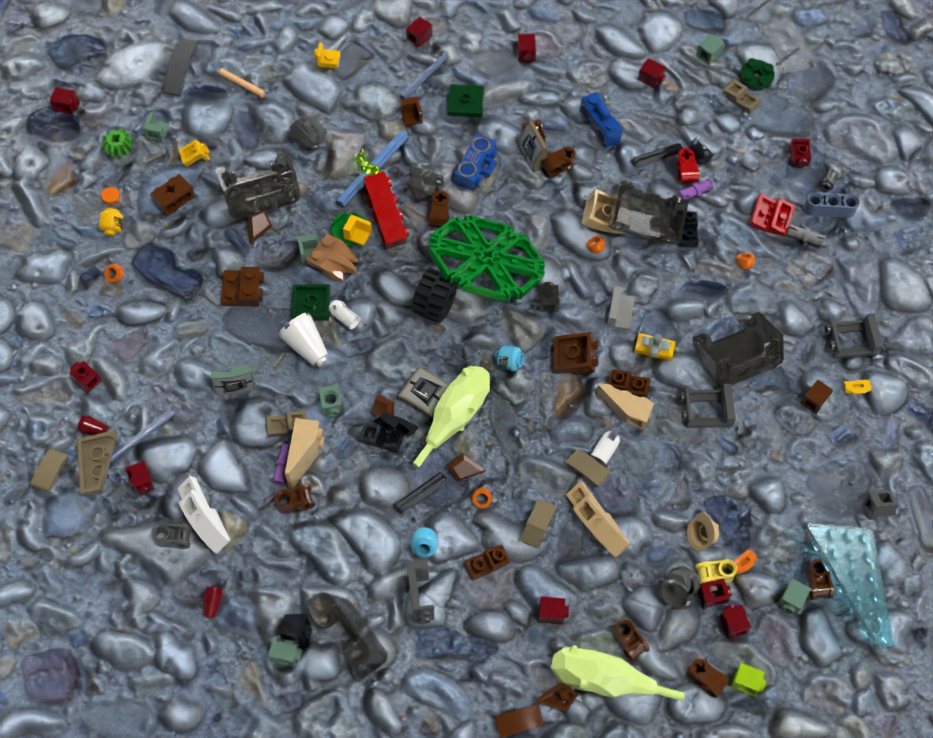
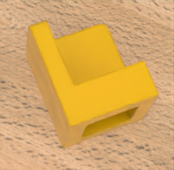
[343,215,372,246]

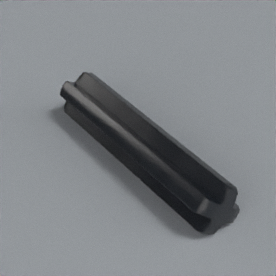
[633,143,683,167]
[395,472,447,513]

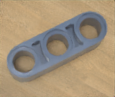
[803,192,860,218]

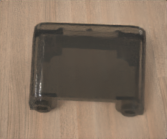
[692,312,784,388]

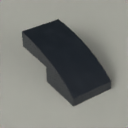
[373,414,418,437]
[358,423,404,452]

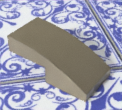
[723,80,761,114]
[265,411,307,437]
[30,449,68,492]
[566,449,611,488]

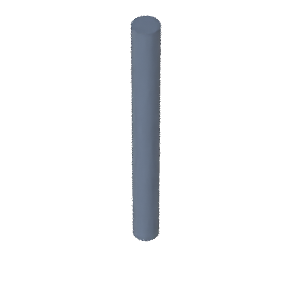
[400,52,449,99]
[110,409,175,463]

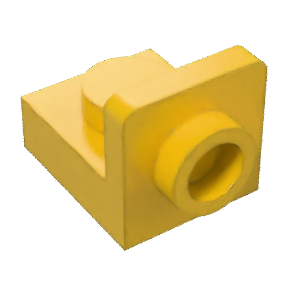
[314,43,341,69]
[179,139,210,167]

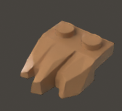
[305,234,359,282]

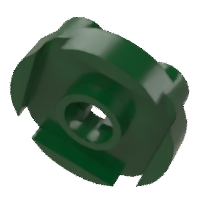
[739,58,775,91]

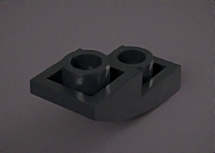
[678,211,699,247]

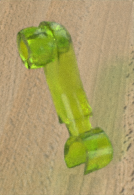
[354,149,381,175]

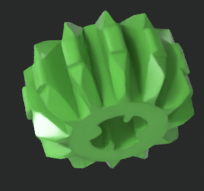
[102,129,133,159]

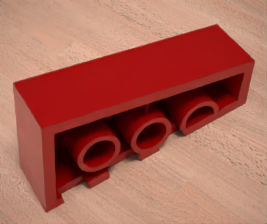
[362,171,409,250]

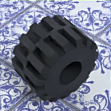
[412,268,458,323]

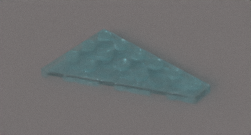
[802,522,895,649]

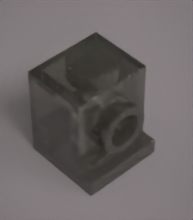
[539,282,560,312]

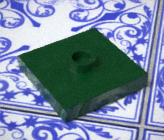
[447,84,484,117]
[291,284,330,320]

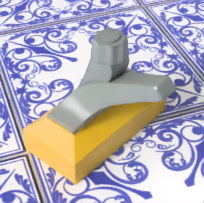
[634,333,676,361]

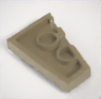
[77,430,118,496]

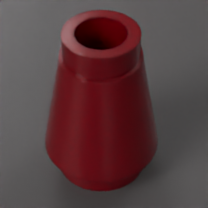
[77,415,109,435]
[203,587,224,618]

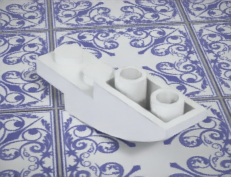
[177,476,230,553]

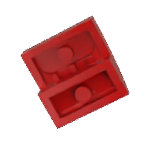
[749,193,795,236]

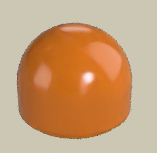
[586,236,606,254]
[736,253,755,270]
[104,264,124,283]
[472,487,492,508]

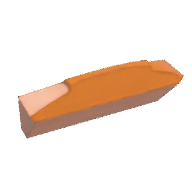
[733,549,757,575]

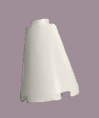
[278,313,328,367]

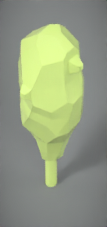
[412,366,490,468]
[551,645,685,701]

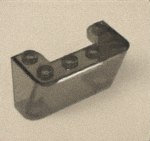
[608,180,689,245]
[306,592,388,683]

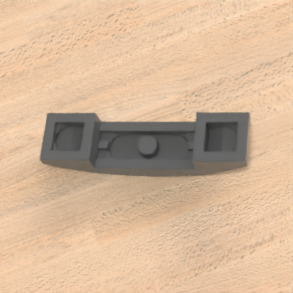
[163,38,199,97]

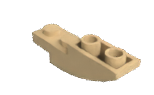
[566,482,631,557]

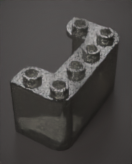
[215,149,300,219]

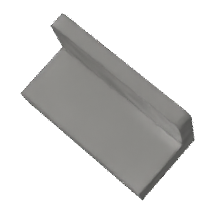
[607,286,635,330]

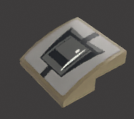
[519,121,547,173]
[397,367,449,418]

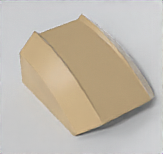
[581,189,629,234]

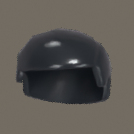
[689,138,715,162]

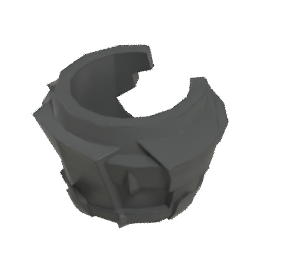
[288,112,326,149]
[407,163,444,200]
[658,566,701,610]

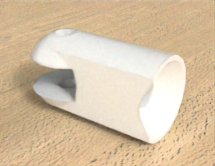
[329,300,361,330]
[590,431,620,466]

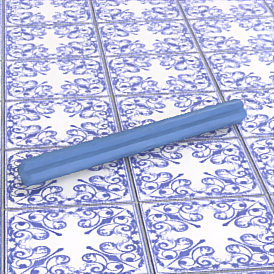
[337,131,409,207]

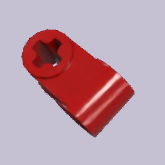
[676,148,699,184]

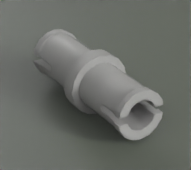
[787,224,826,247]

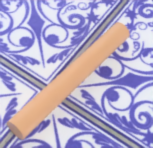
[219,69,265,97]

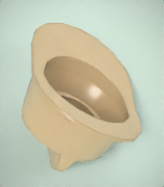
[687,512,719,551]

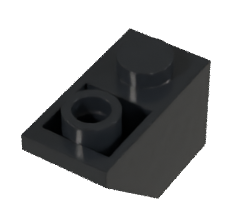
[279,613,313,646]

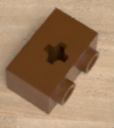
[150,174,195,217]

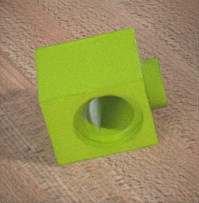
[731,663,766,697]

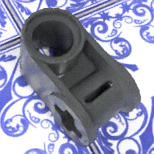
[151,523,193,549]

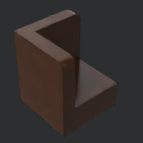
[401,96,423,127]
[801,380,833,414]

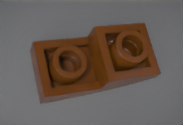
[608,369,651,398]
[463,544,511,581]
[495,704,545,738]

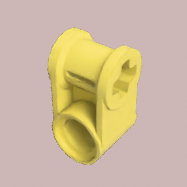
[695,559,737,584]

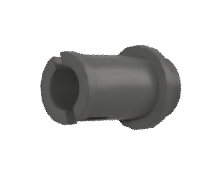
[820,169,838,192]

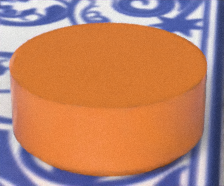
[101,187,120,206]

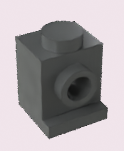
[863,490,898,520]

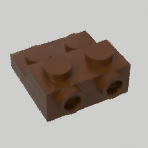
[221,267,264,307]
[554,332,599,375]

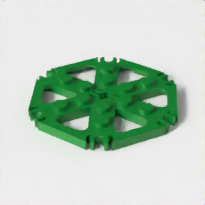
[428,215,545,301]

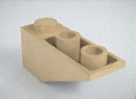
[597,383,654,430]

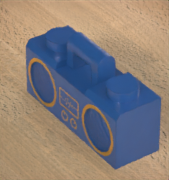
[579,92,623,149]
[454,134,498,191]

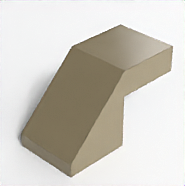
[520,499,557,548]

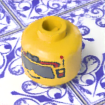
[98,208,124,236]

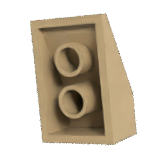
[285,418,325,489]

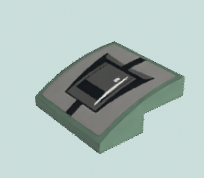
[210,366,256,395]

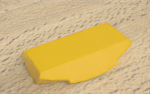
[844,380,871,394]

